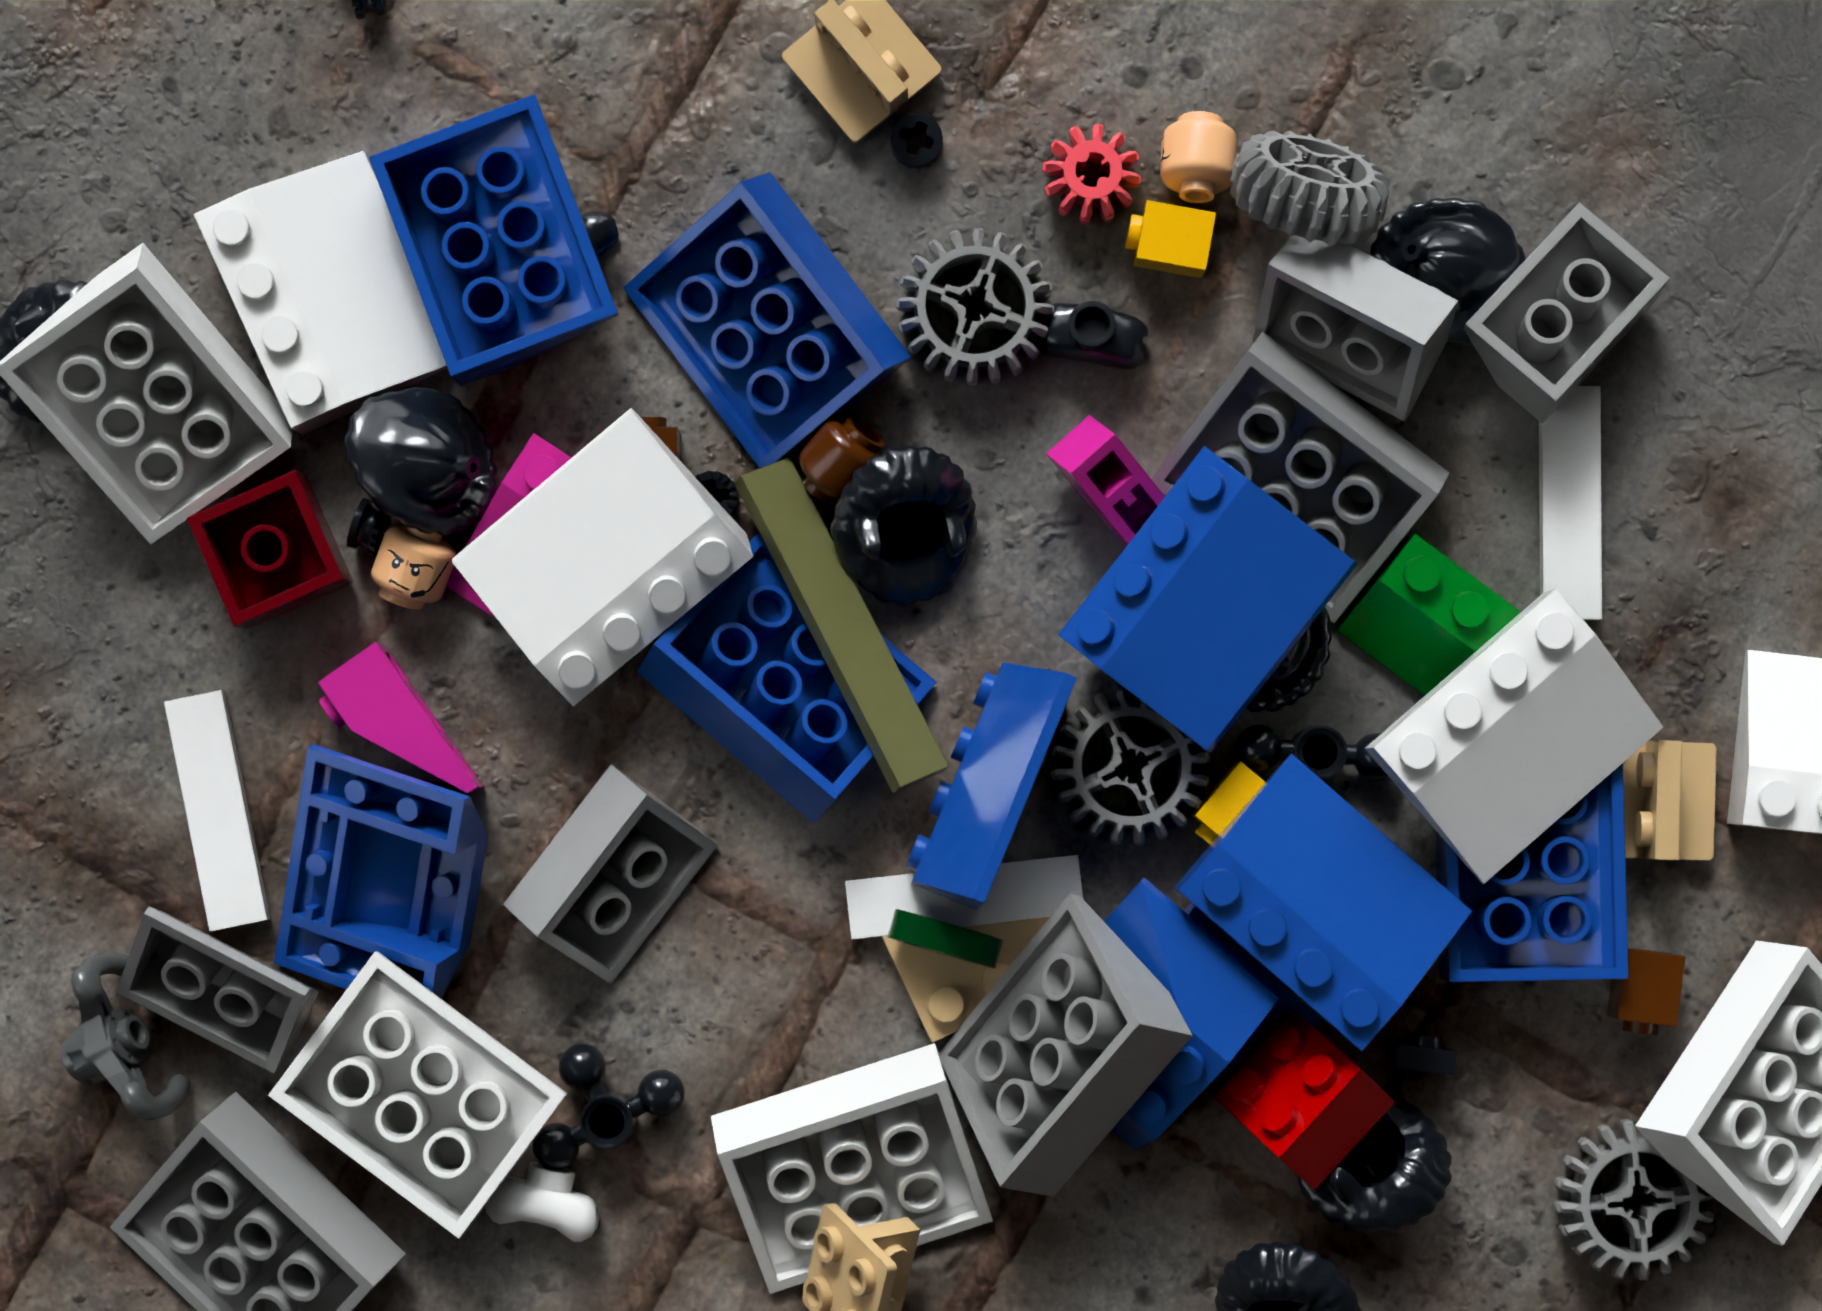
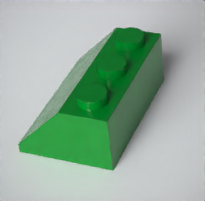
[1337,533,1521,696]

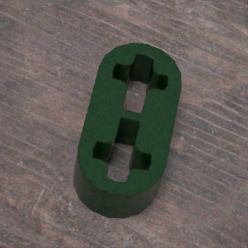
[887,909,1003,969]

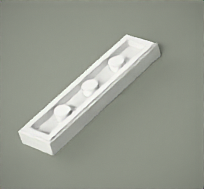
[1539,386,1602,620]
[164,690,271,931]
[845,855,1083,939]

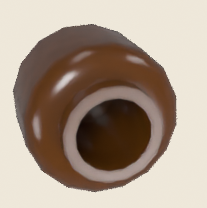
[799,415,885,503]

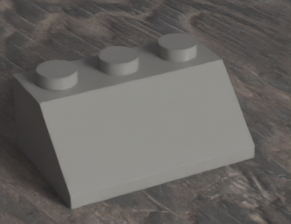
[1463,202,1670,424]
[1252,235,1458,421]
[503,764,718,984]
[116,906,319,1073]

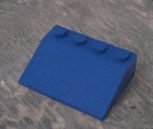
[369,94,619,386]
[623,172,912,468]
[1058,446,1358,753]
[636,532,937,825]
[905,662,1077,910]
[1173,754,1472,1051]
[1435,763,1628,982]

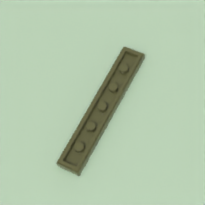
[734,457,949,793]

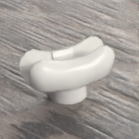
[485,1162,599,1242]

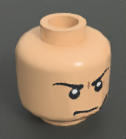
[1160,111,1238,203]
[371,526,456,610]

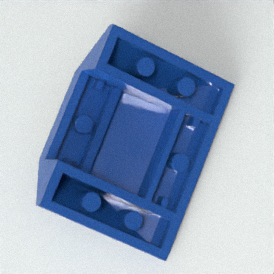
[274,744,489,999]
[1104,878,1282,1150]

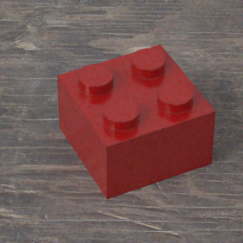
[1213,1010,1395,1191]

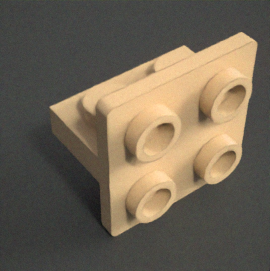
[782,0,941,143]
[1623,740,1717,860]
[802,1203,920,1311]

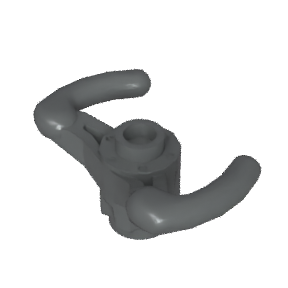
[61,952,191,1120]

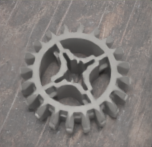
[1230,131,1390,245]
[896,228,1054,387]
[1051,687,1210,846]
[1553,1119,1714,1281]

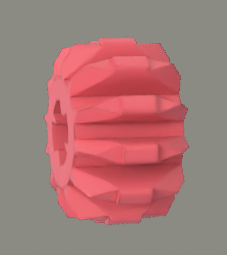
[1042,124,1142,225]

